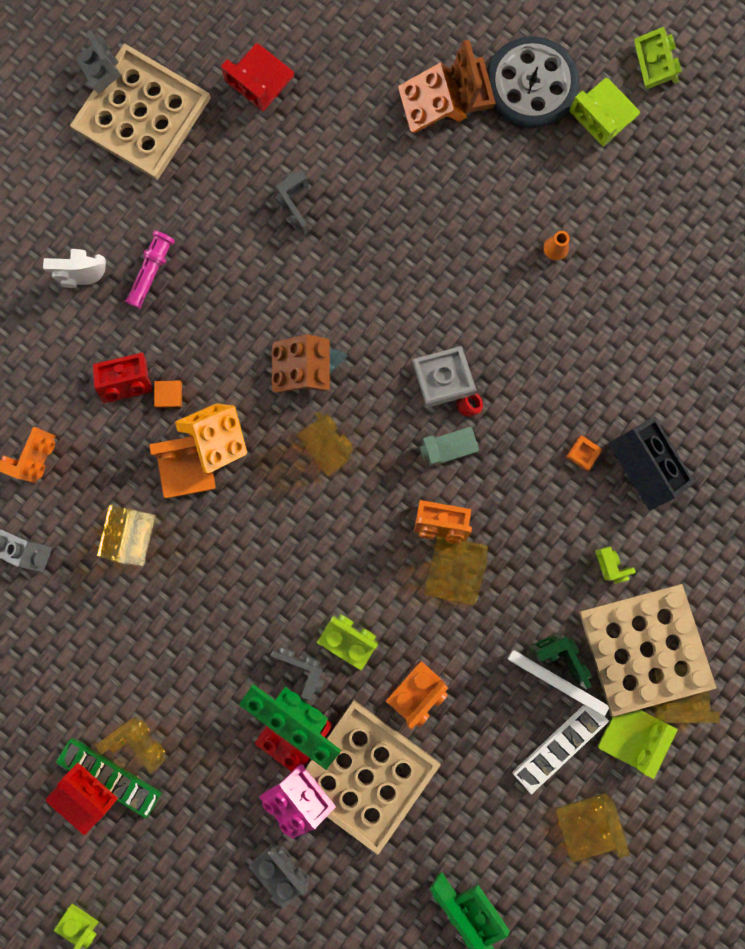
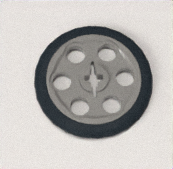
[487,36,580,128]

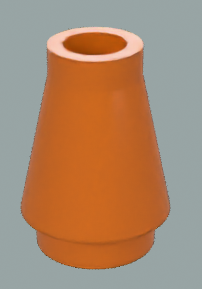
[544,231,570,261]

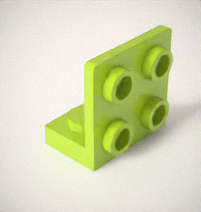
[569,78,640,147]
[598,709,678,779]

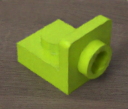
[595,547,636,584]
[54,903,99,949]

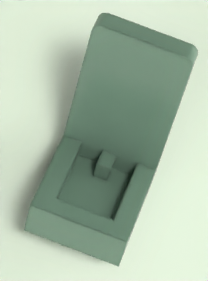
[419,427,479,467]

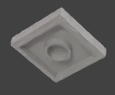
[412,346,477,408]

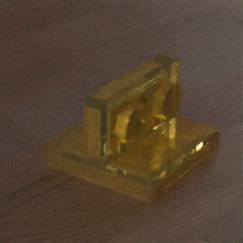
[97,505,156,566]

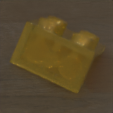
[296,411,353,477]
[425,536,488,605]
[654,664,720,723]
[95,716,166,774]
[555,793,630,862]

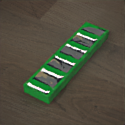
[56,738,162,819]

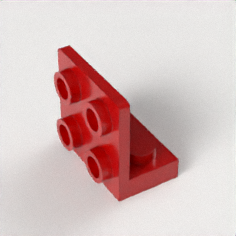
[221,43,294,112]
[255,720,333,772]
[46,763,118,835]

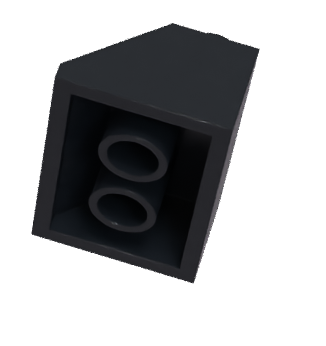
[609,416,695,511]

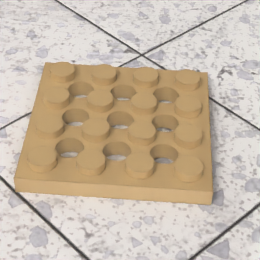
[70,43,211,180]
[579,584,716,716]
[305,700,441,855]

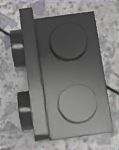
[76,30,121,94]
[249,842,309,909]

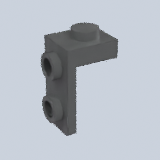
[275,170,309,236]
[0,529,52,572]
[271,647,324,701]

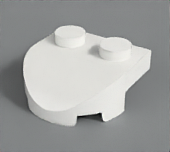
[43,249,106,288]

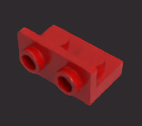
[93,352,153,403]

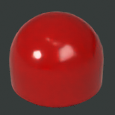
[456,393,483,417]

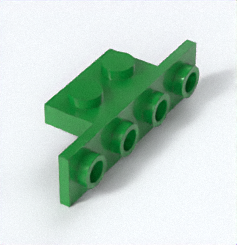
[238,684,341,770]
[430,872,510,949]

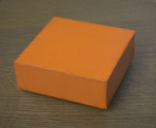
[154,381,182,408]
[566,435,603,471]

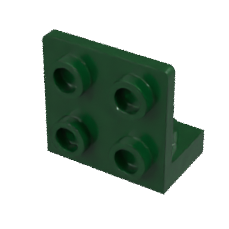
[528,633,592,689]

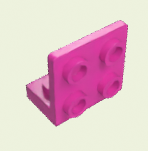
[259,764,336,839]

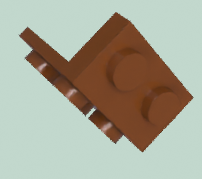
[451,40,496,113]
[271,334,330,393]

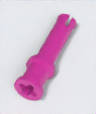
[125,230,175,309]

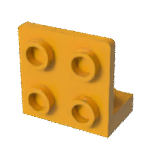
[175,403,247,473]

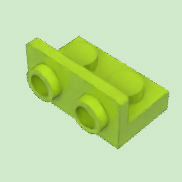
[634,27,682,89]
[317,614,378,671]

